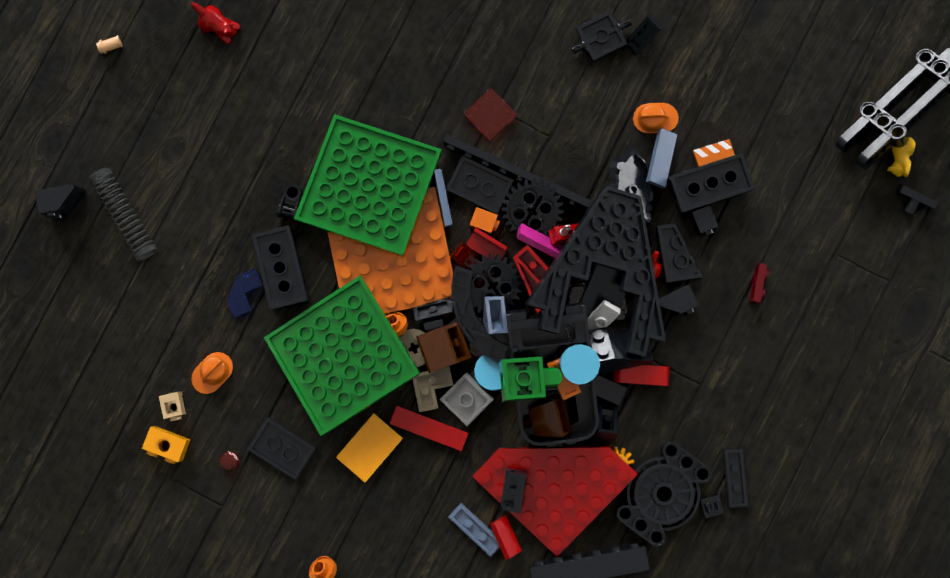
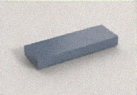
[646,128,677,188]
[433,169,452,228]
[448,503,500,557]

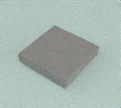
[440,372,494,426]

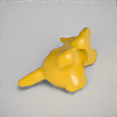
[887,137,916,177]

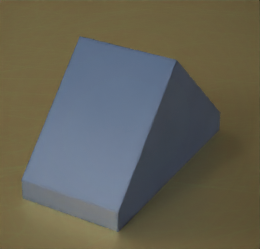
[483,296,508,335]

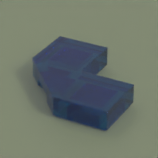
[227,268,263,318]

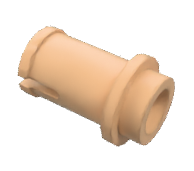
[96,35,123,54]

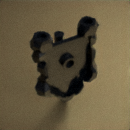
[608,146,653,225]

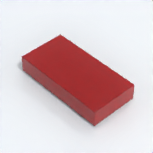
[490,515,522,560]

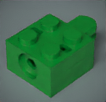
[499,357,562,402]

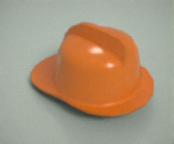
[633,103,679,133]
[191,352,233,394]

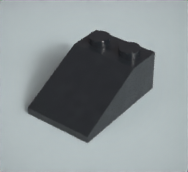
[589,327,654,375]

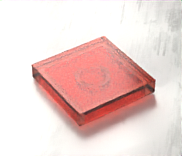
[464,88,517,141]

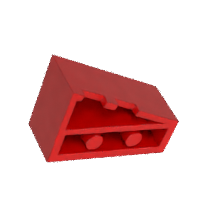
[513,244,549,313]

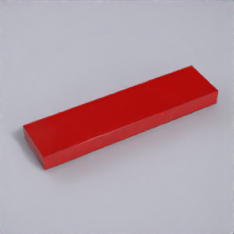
[390,406,468,451]

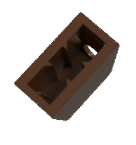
[523,396,572,437]

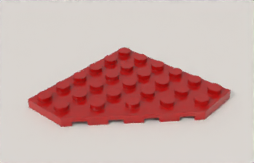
[472,446,637,556]

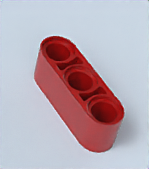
[613,365,670,386]

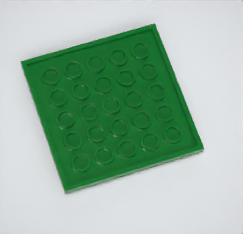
[294,114,442,257]
[264,275,421,436]

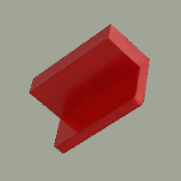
[465,228,508,260]

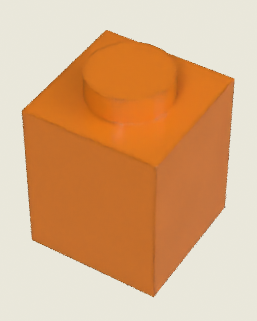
[470,207,500,235]

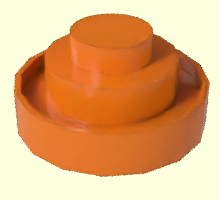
[386,312,408,337]
[309,556,337,578]

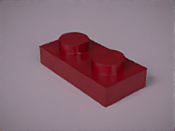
[749,263,769,303]

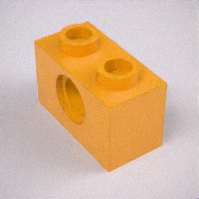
[142,426,191,464]

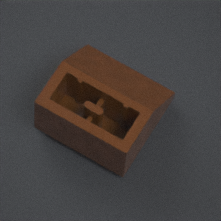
[416,321,471,373]

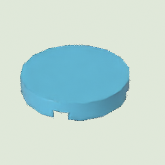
[560,344,600,384]
[474,355,508,391]

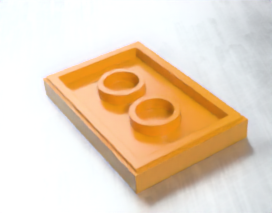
[336,413,403,482]

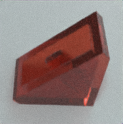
[449,241,482,270]

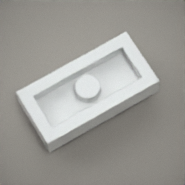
[587,300,620,331]

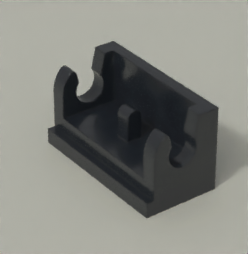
[500,468,528,514]

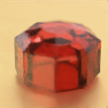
[220,451,240,470]

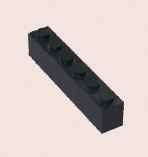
[529,542,650,578]

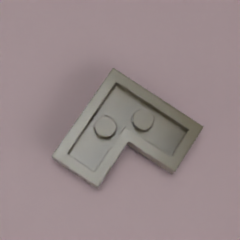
[413,366,453,412]

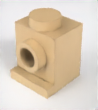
[159,392,186,422]

